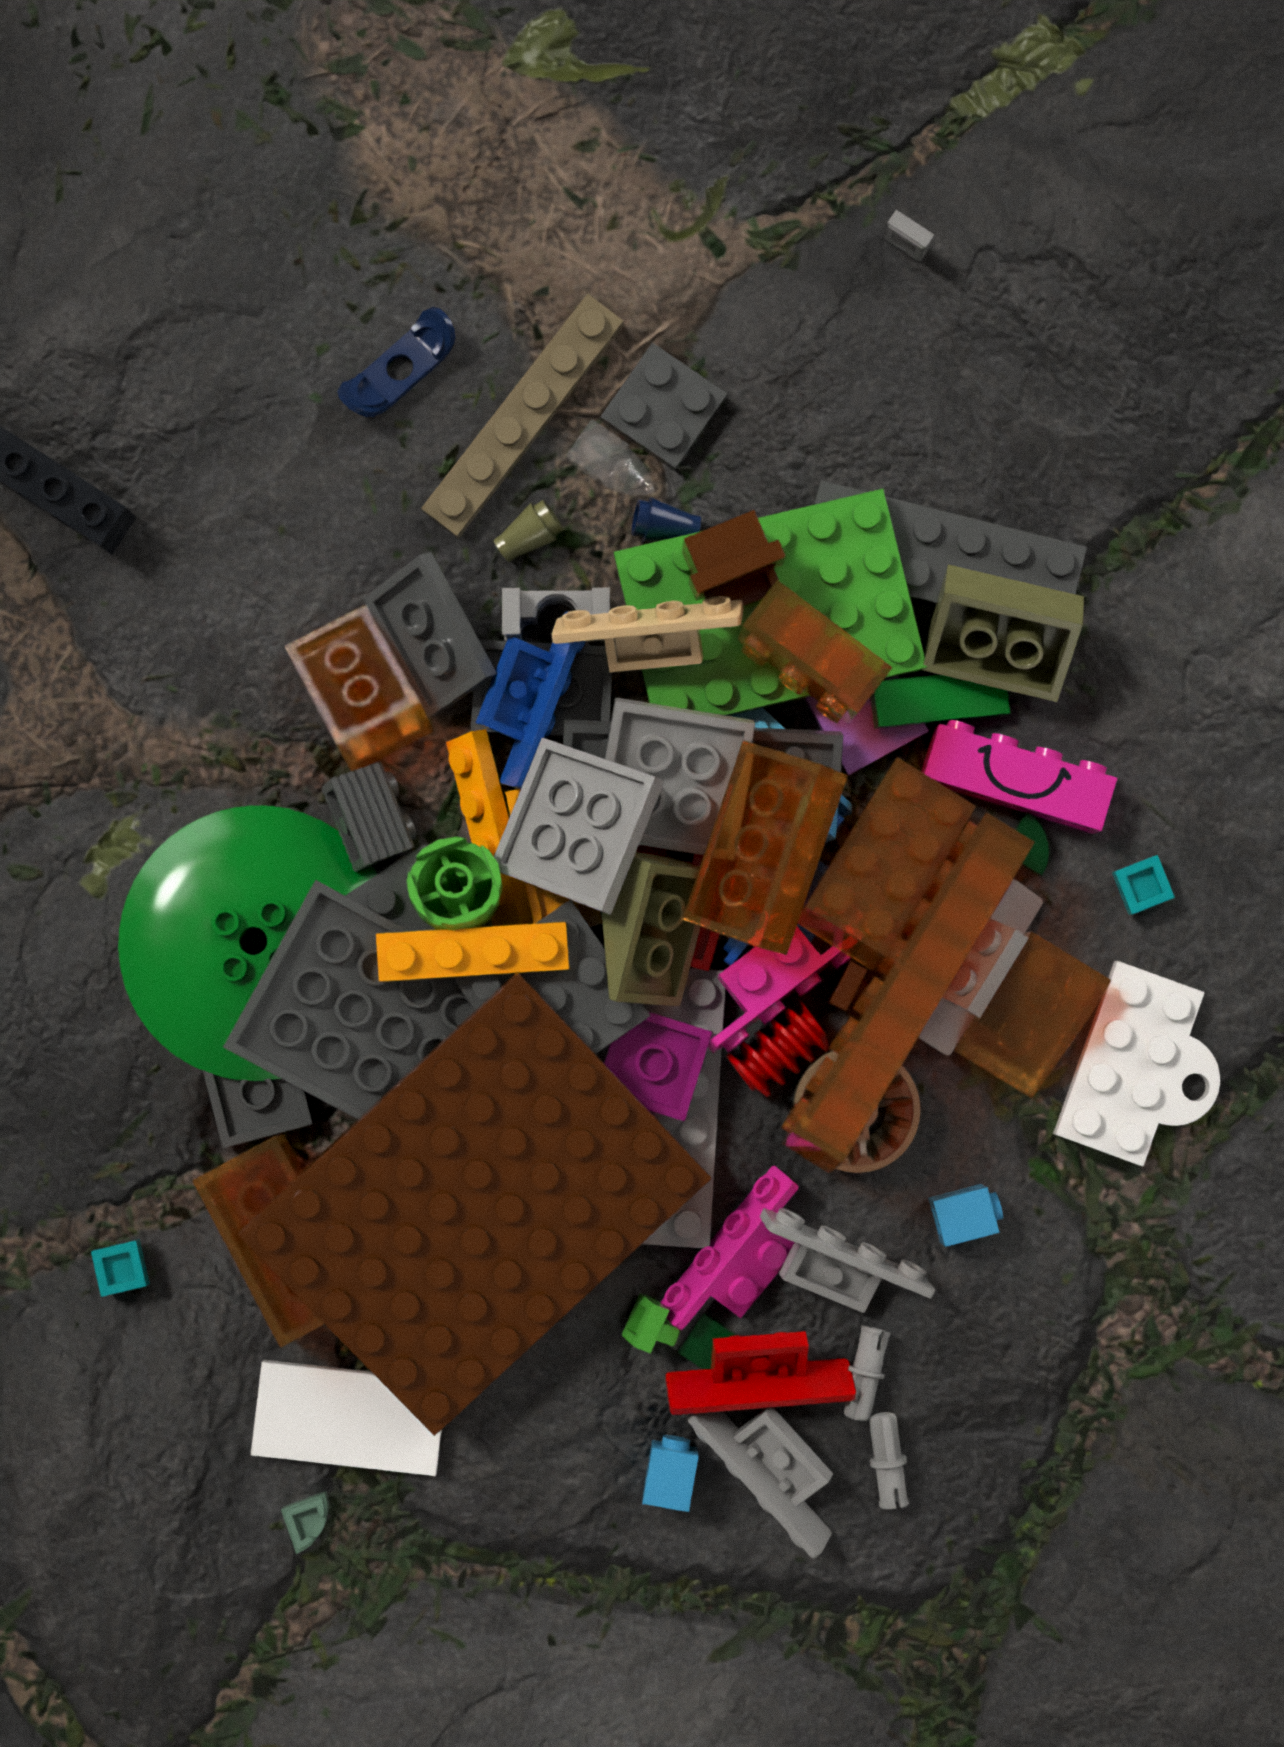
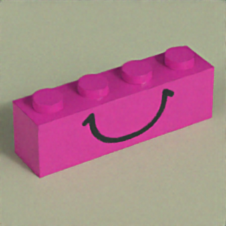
[919,720,1117,834]

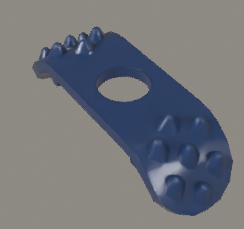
[337,307,456,417]

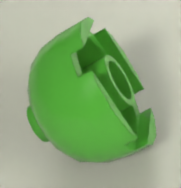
[407,837,503,930]

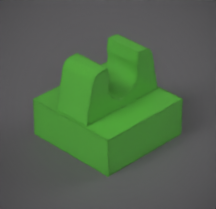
[622,1293,681,1354]

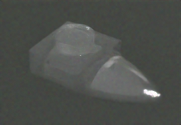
[566,419,655,496]

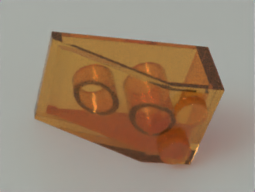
[284,604,434,771]
[953,931,1111,1098]

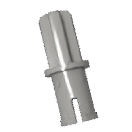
[844,1325,891,1421]
[869,1412,909,1509]

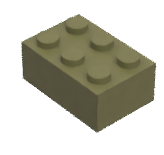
[922,564,1084,702]

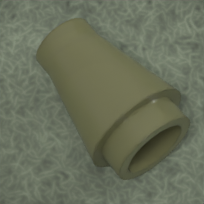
[493,500,564,562]

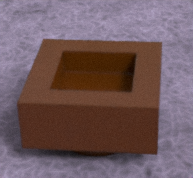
[826,961,869,1011]

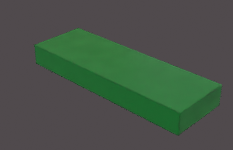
[868,674,1010,729]

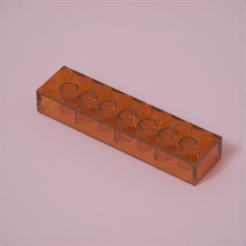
[781,812,1035,1174]

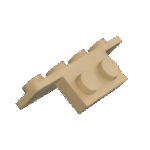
[552,596,744,672]

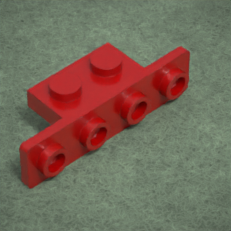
[665,1331,856,1415]

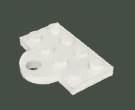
[1053,961,1220,1166]

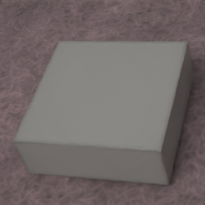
[883,210,934,261]

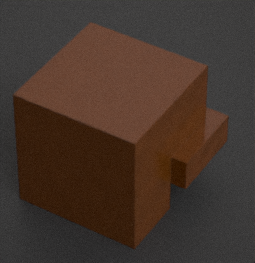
[682,510,786,607]

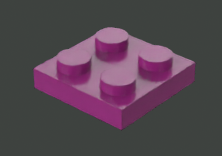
[605,1012,712,1121]

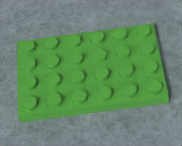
[614,489,927,716]

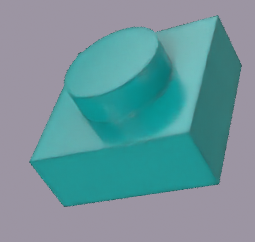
[1111,855,1175,915]
[91,1239,150,1297]

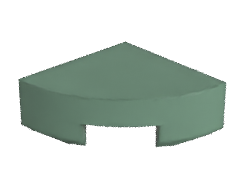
[281,1491,329,1554]

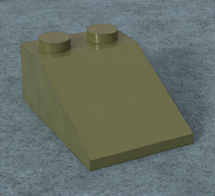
[602,852,715,1006]

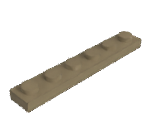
[421,293,624,539]

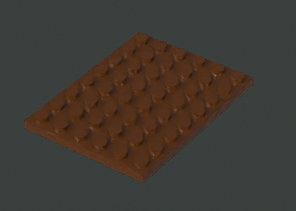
[237,972,712,1436]

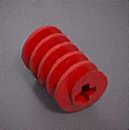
[725,1000,830,1097]

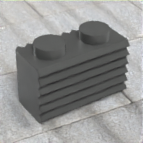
[322,762,416,872]

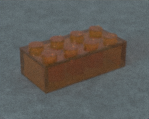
[682,740,848,955]
[794,757,976,971]
[192,1133,324,1348]

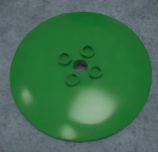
[118,805,378,1081]

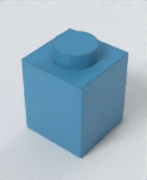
[928,1184,1003,1247]
[642,1435,699,1512]

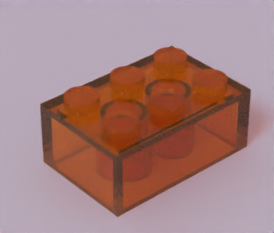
[738,580,893,724]

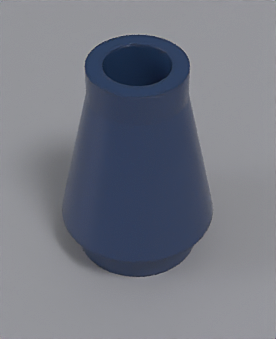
[631,497,701,543]

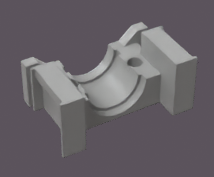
[502,587,610,641]

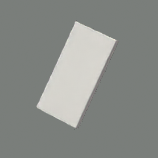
[251,1360,442,1476]

